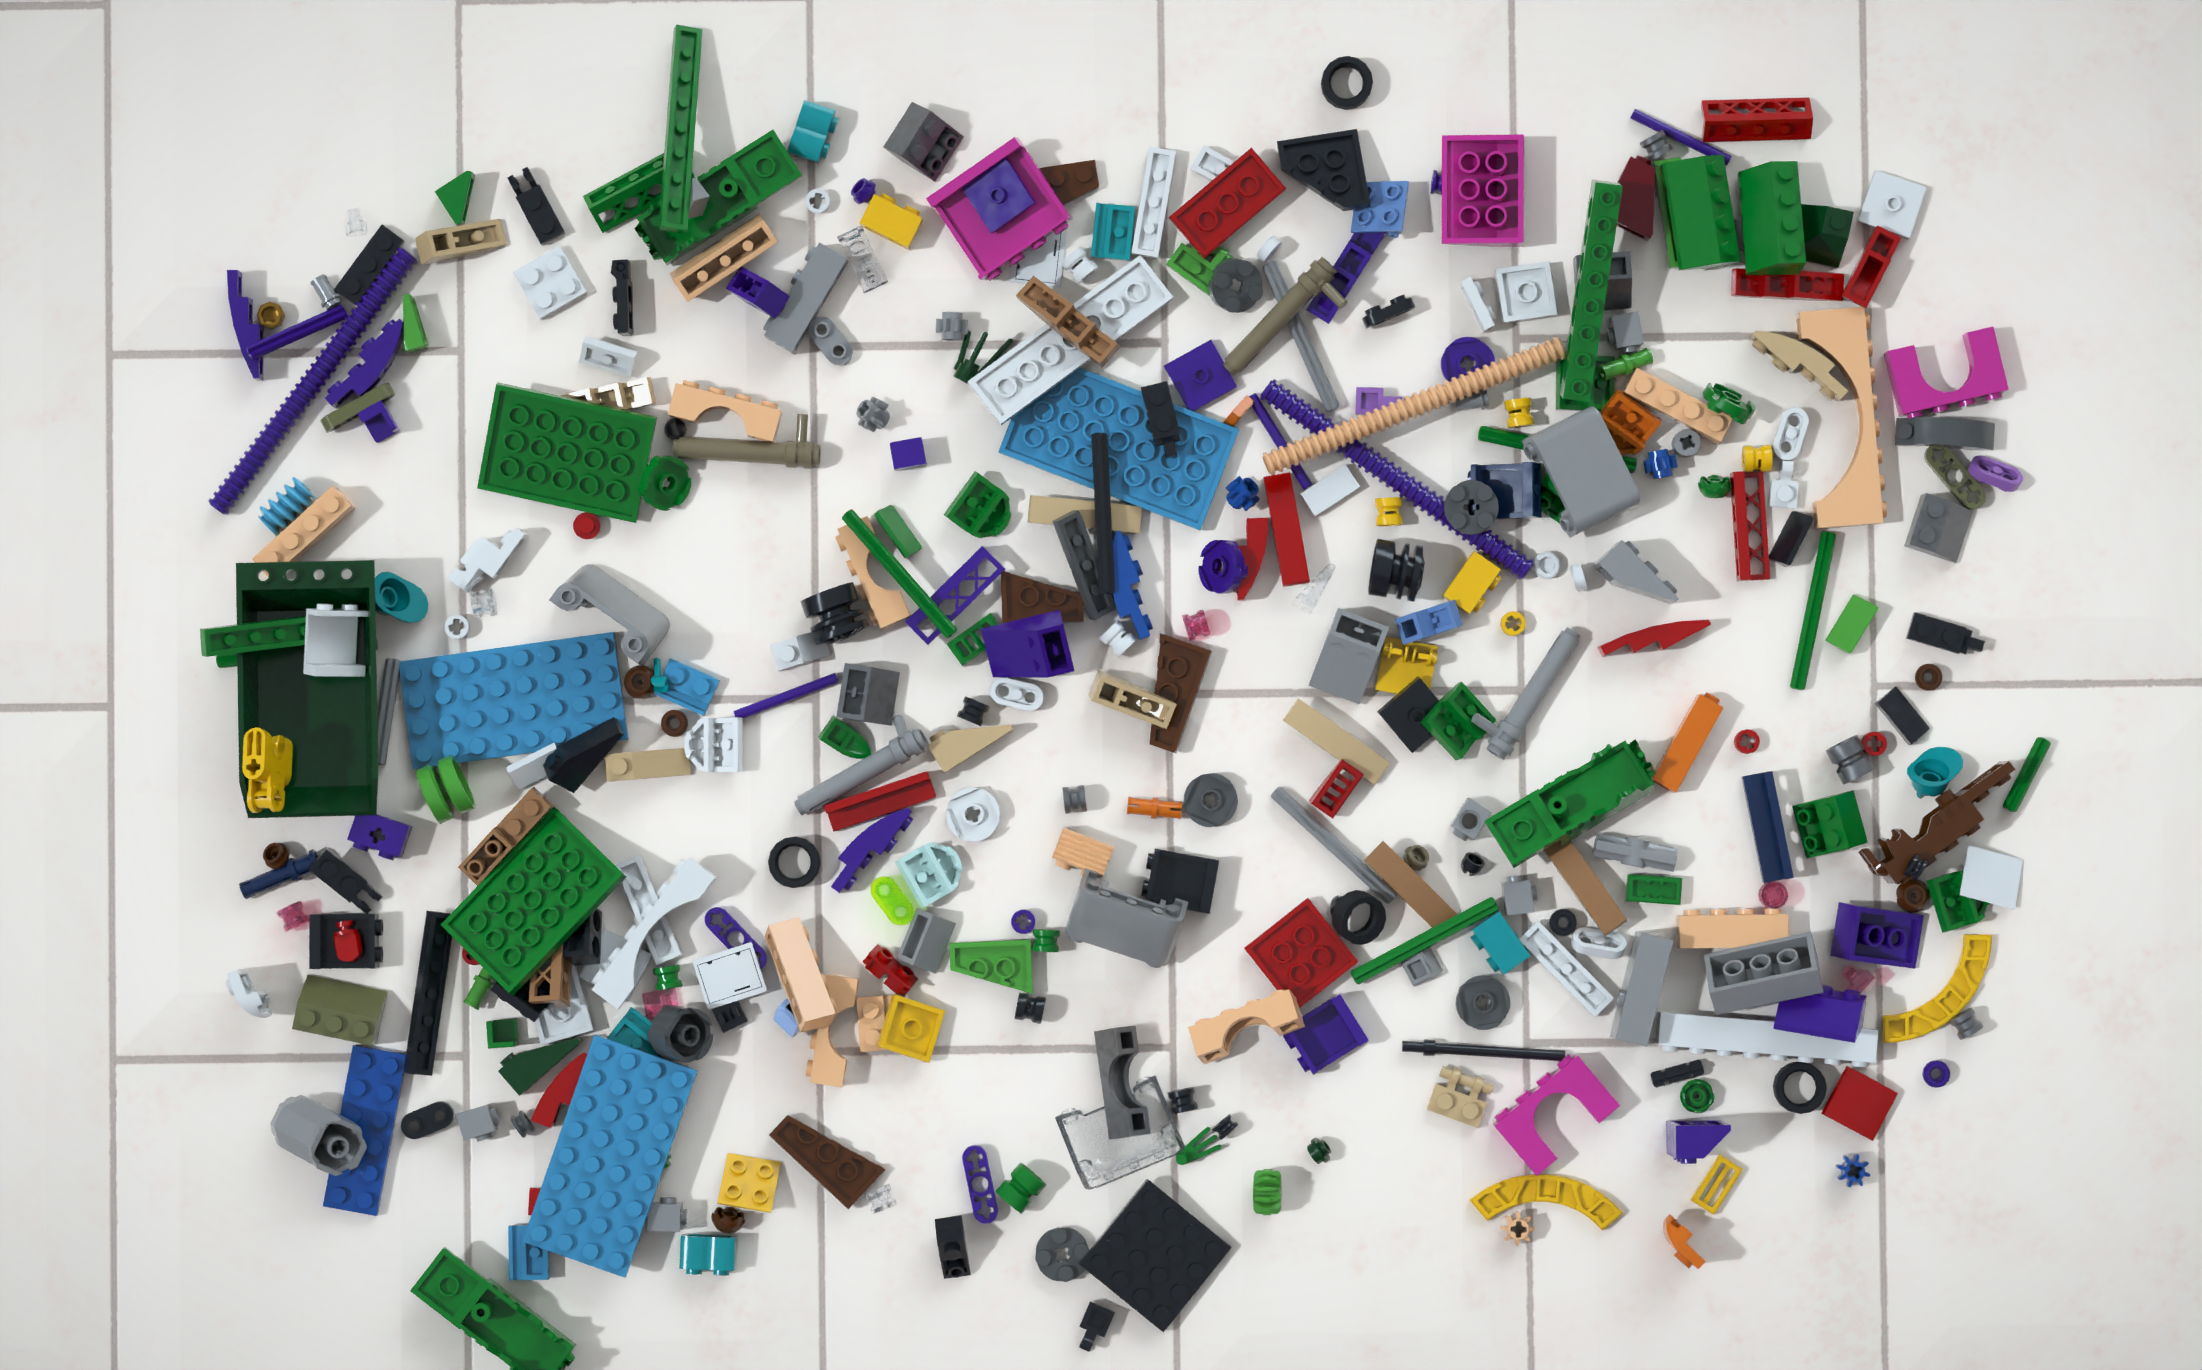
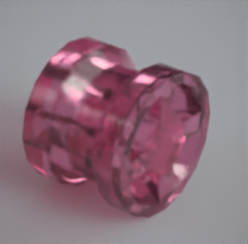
[1182,609,1210,641]
[1758,882,1788,909]
[276,901,309,932]

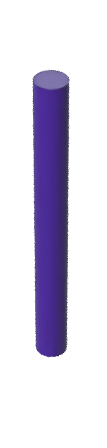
[1630,109,1732,165]
[1249,393,1313,490]
[734,673,839,719]

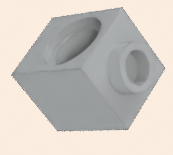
[1449,798,1492,841]

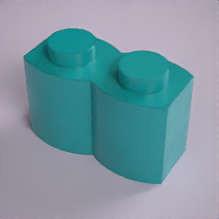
[787,100,839,164]
[679,1234,737,1276]

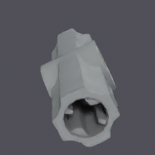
[1593,833,1678,872]

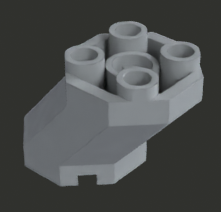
[270,1095,367,1176]

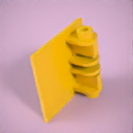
[1375,637,1438,694]
[717,1153,781,1213]

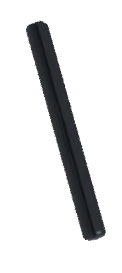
[1091,433,1115,595]

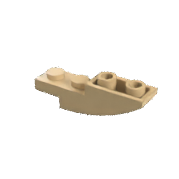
[1749,331,1848,401]

